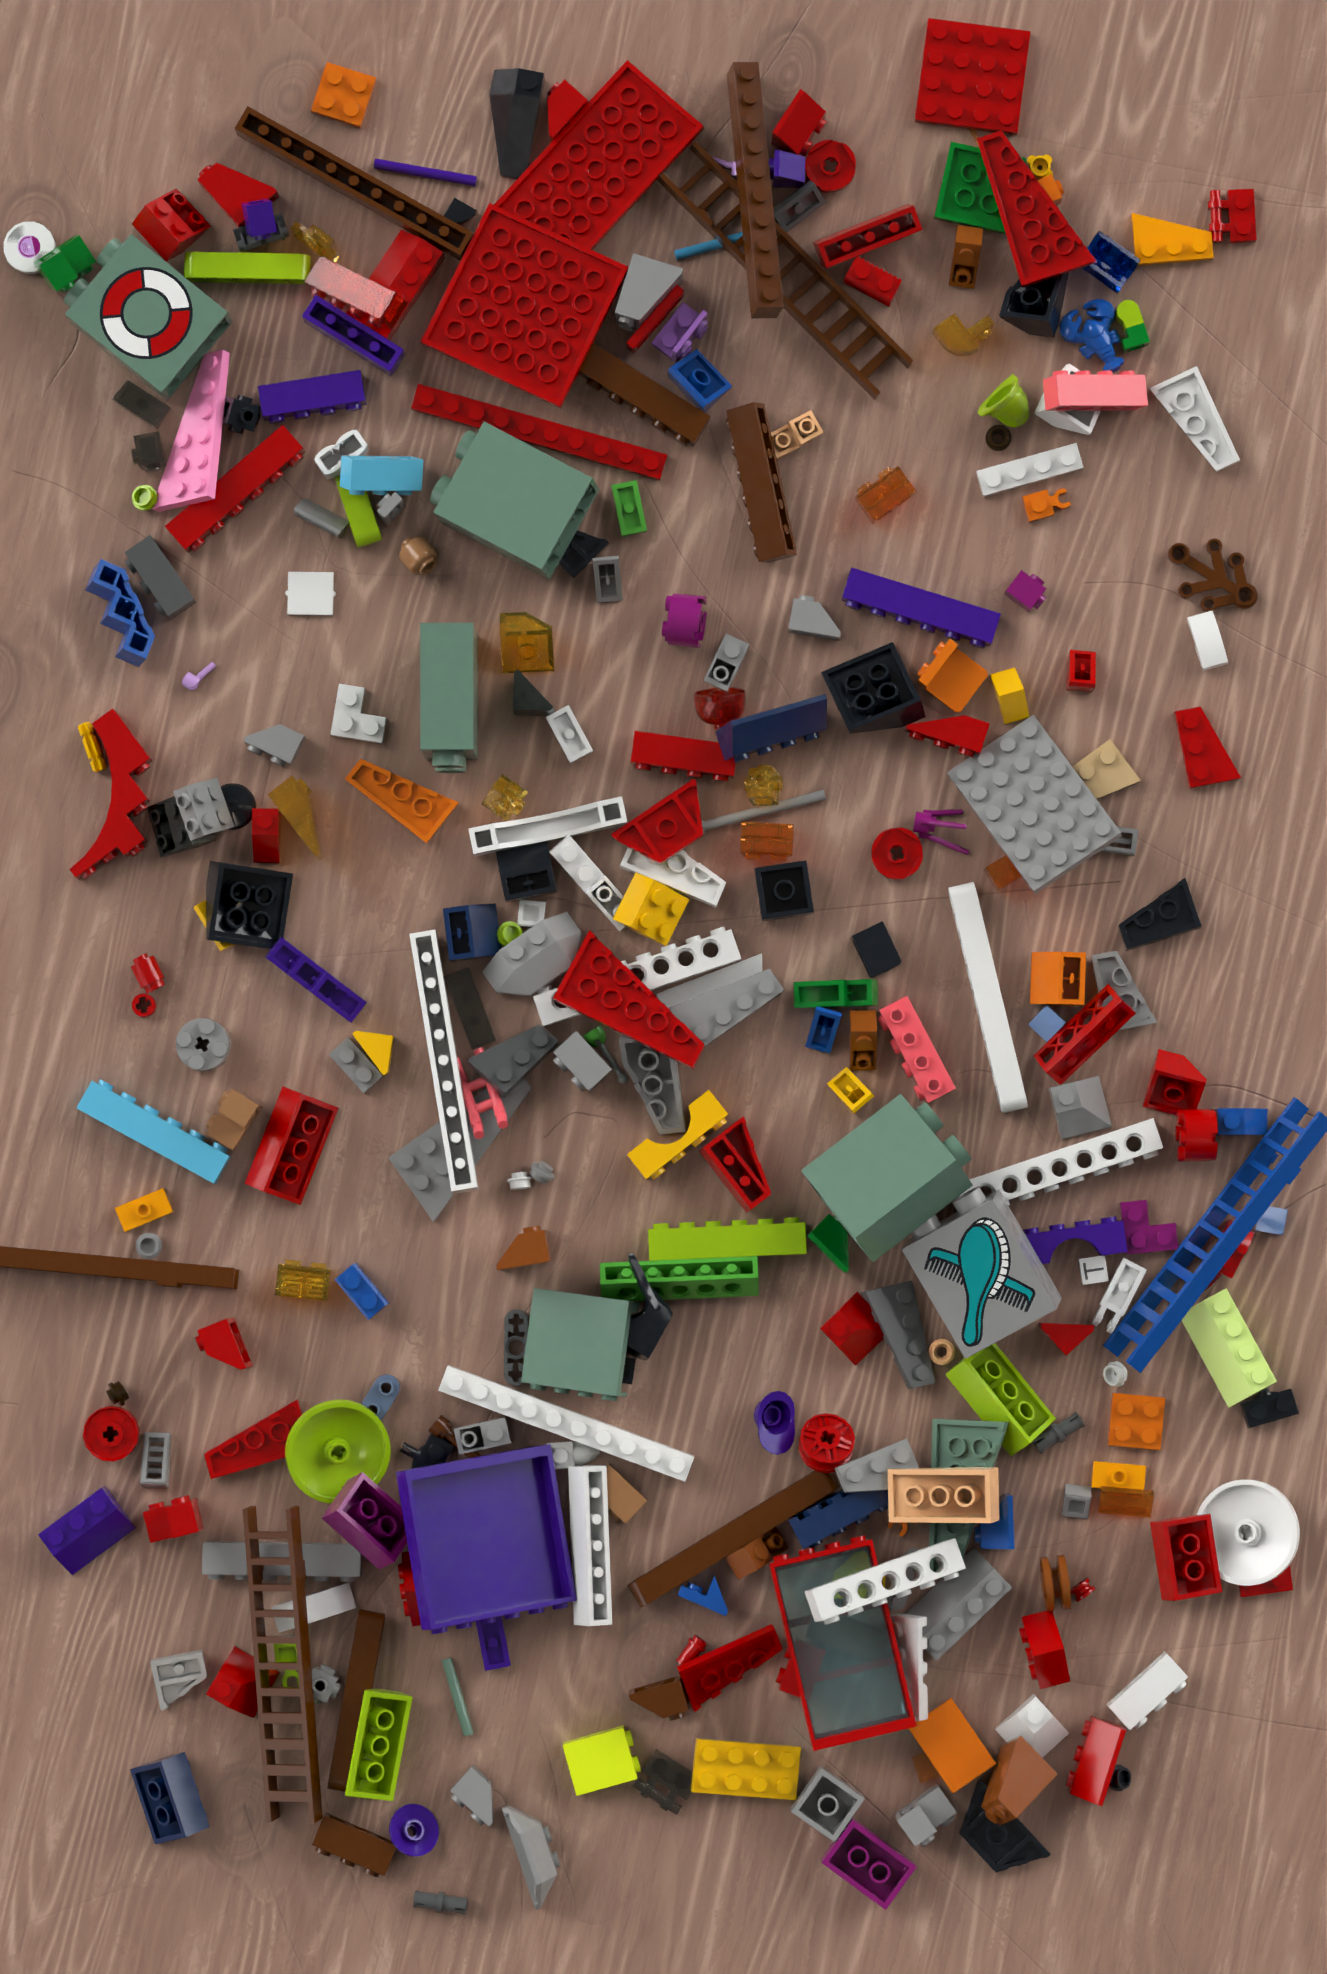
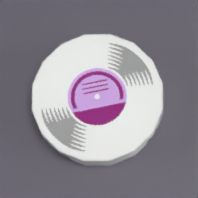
[4,221,56,274]

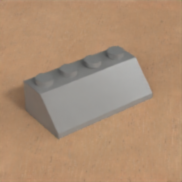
[905,1548,1012,1661]

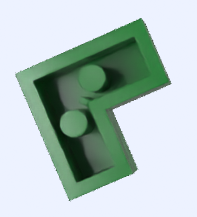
[33,234,96,293]

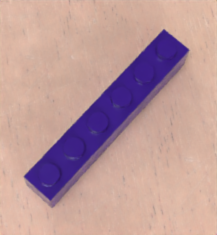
[841,567,1001,648]

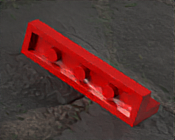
[1033,984,1136,1085]

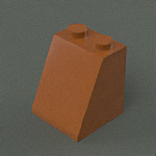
[981,1736,1057,1826]

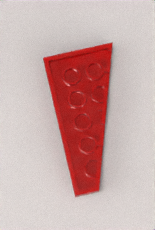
[553,930,705,1069]

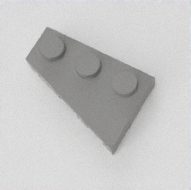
[1090,951,1158,1030]
[834,1439,919,1493]

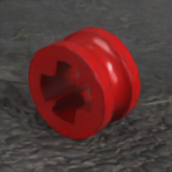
[132,993,156,1017]
[1070,1577,1096,1602]

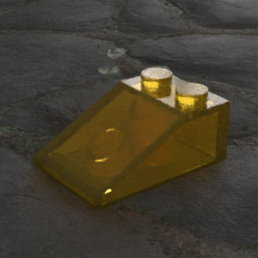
[267,775,324,861]

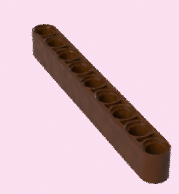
[627,1470,840,1608]

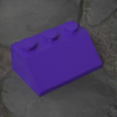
[38,1486,136,1575]

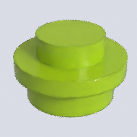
[132,485,158,511]
[497,921,523,946]

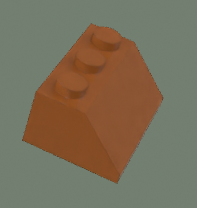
[496,1226,552,1270]

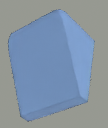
[1028,1005,1066,1042]
[1255,1206,1288,1235]

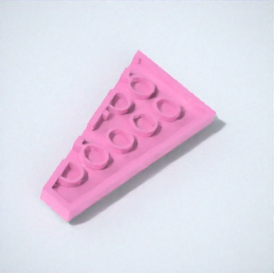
[152,350,230,512]

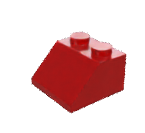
[771,89,827,156]

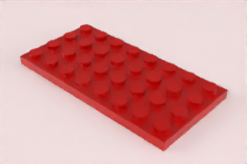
[494,60,704,250]

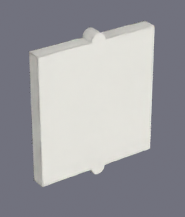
[285,572,336,615]

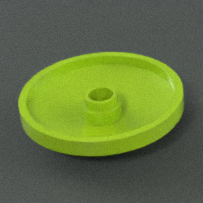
[285,1399,391,1504]

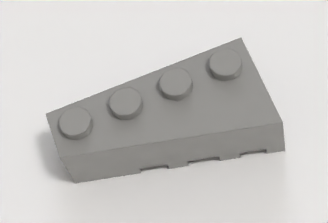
[669,969,784,1047]

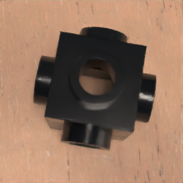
[223,395,261,434]

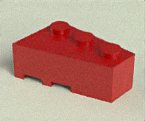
[699,1116,771,1213]

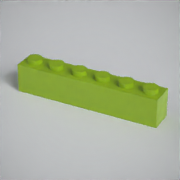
[648,1217,807,1261]

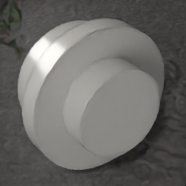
[529,1161,555,1184]
[136,1233,162,1259]

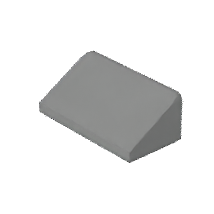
[293,498,349,538]

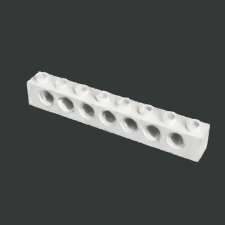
[533,927,741,1027]
[958,1118,1163,1205]

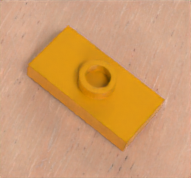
[115,1188,174,1232]
[1091,1461,1146,1492]

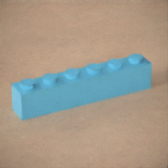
[77,1079,232,1184]

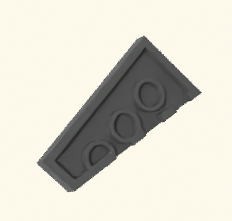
[861,1280,935,1389]

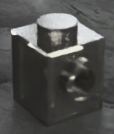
[131,431,167,473]

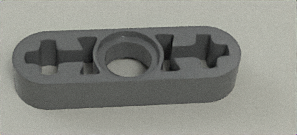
[504,1309,528,1386]

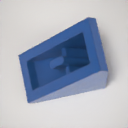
[805,1006,842,1054]

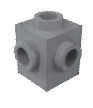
[312,1664,341,1705]

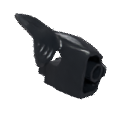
[626,1253,673,1361]

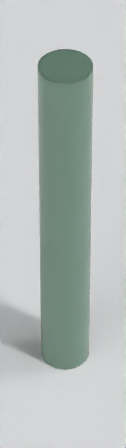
[441,1657,474,1736]

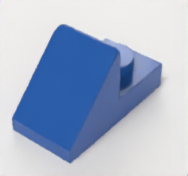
[678,1575,728,1616]

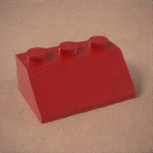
[195,1317,253,1370]
[1150,1514,1222,1601]
[1065,1715,1126,1806]

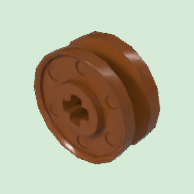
[1040,1555,1071,1612]

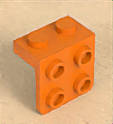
[917,639,988,713]

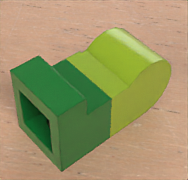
[1115,300,1150,354]

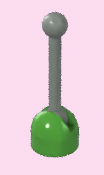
[583,1025,628,1084]

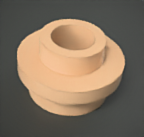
[929,1339,955,1365]

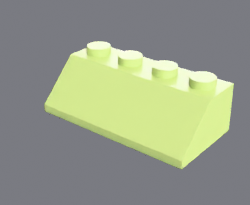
[1181,1288,1277,1408]

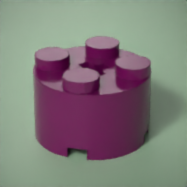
[662,593,707,648]

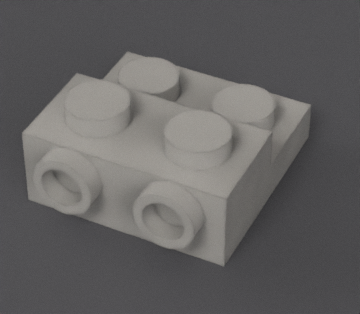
[173,778,234,841]

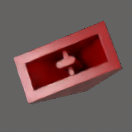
[1066,650,1096,692]
[1039,1323,1094,1356]

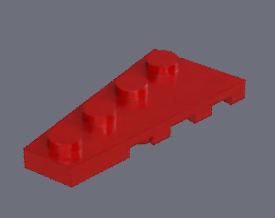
[204,1399,302,1479]
[676,1624,783,1713]

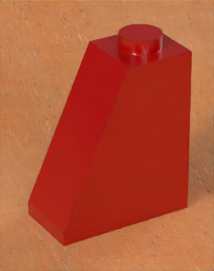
[197,162,279,227]

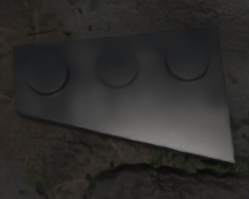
[1118,878,1202,951]

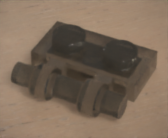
[632,1748,693,1815]

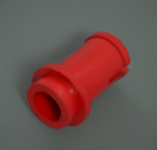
[676,1635,707,1665]

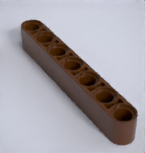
[327,1609,385,1792]

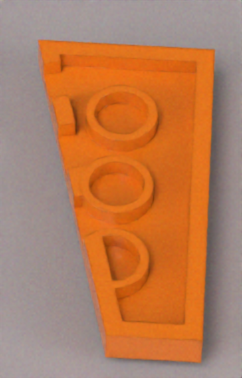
[345,759,459,844]

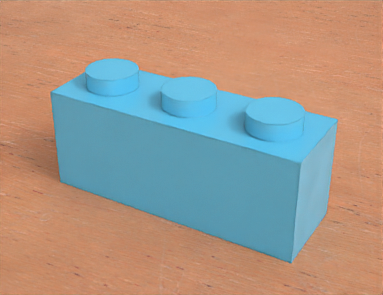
[340,456,423,495]

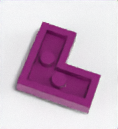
[1120,1200,1178,1255]

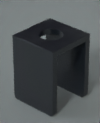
[851,921,902,978]

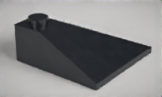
[821,642,926,734]
[206,861,293,949]

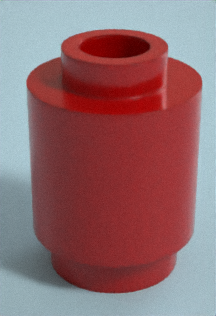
[131,953,165,994]

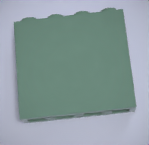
[521,1288,639,1401]

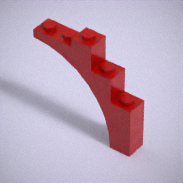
[69,708,152,880]

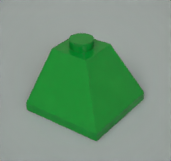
[807,1214,849,1273]

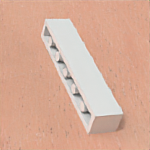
[568,1465,612,1626]

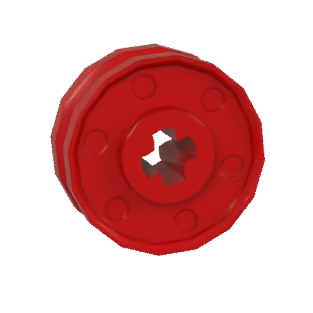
[83,1406,140,1462]
[798,1413,855,1473]

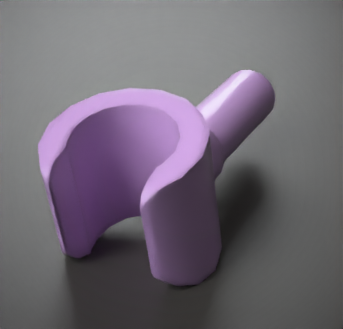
[713,156,737,179]
[182,662,216,690]

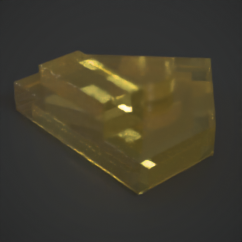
[290,221,338,264]

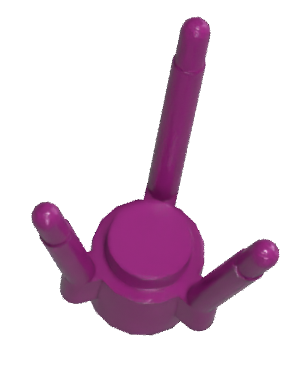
[913,809,970,855]

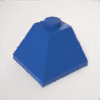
[974,1493,1015,1549]

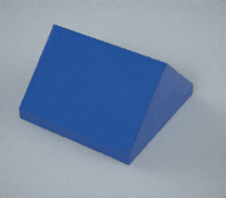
[668,349,732,413]

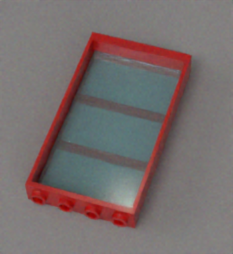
[768,1535,917,1751]

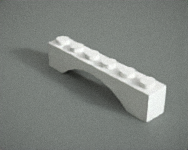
[468,796,627,857]

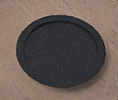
[221,783,256,830]

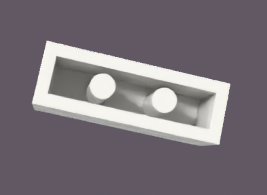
[1106,1651,1188,1730]

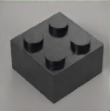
[754,860,814,922]

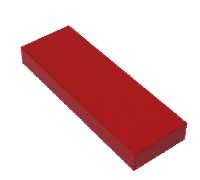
[626,285,684,353]

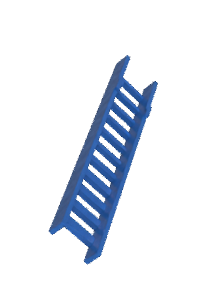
[1103,1097,1327,1373]

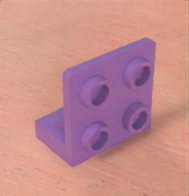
[651,302,709,363]

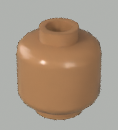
[399,536,438,575]

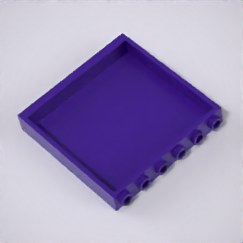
[396,1444,577,1634]

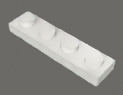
[976,443,1084,497]

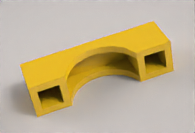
[627,1090,728,1180]

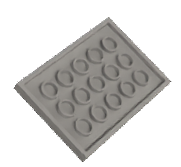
[947,715,1122,894]

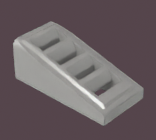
[140,1432,171,1489]

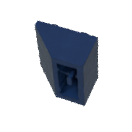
[443,903,502,962]

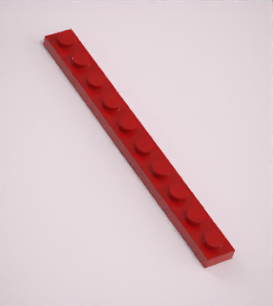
[411,384,667,481]

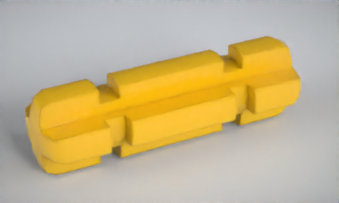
[78,722,107,773]

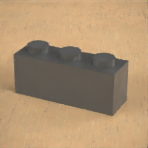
[125,535,196,619]

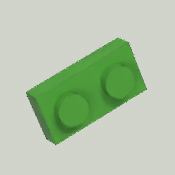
[611,480,647,537]

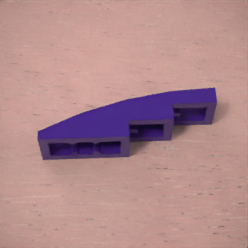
[265,936,367,1023]

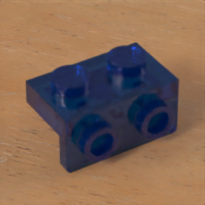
[1082,231,1140,294]

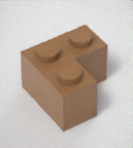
[206,1089,263,1151]

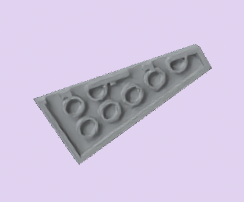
[389,1078,532,1222]

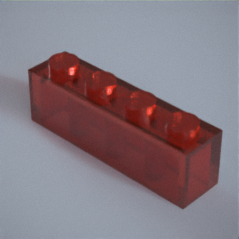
[304,256,408,330]

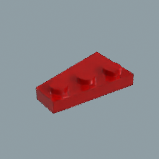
[1174,706,1241,789]

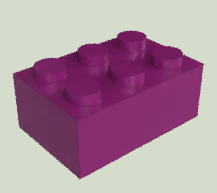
[321,1472,407,1569]
[821,1817,917,1910]

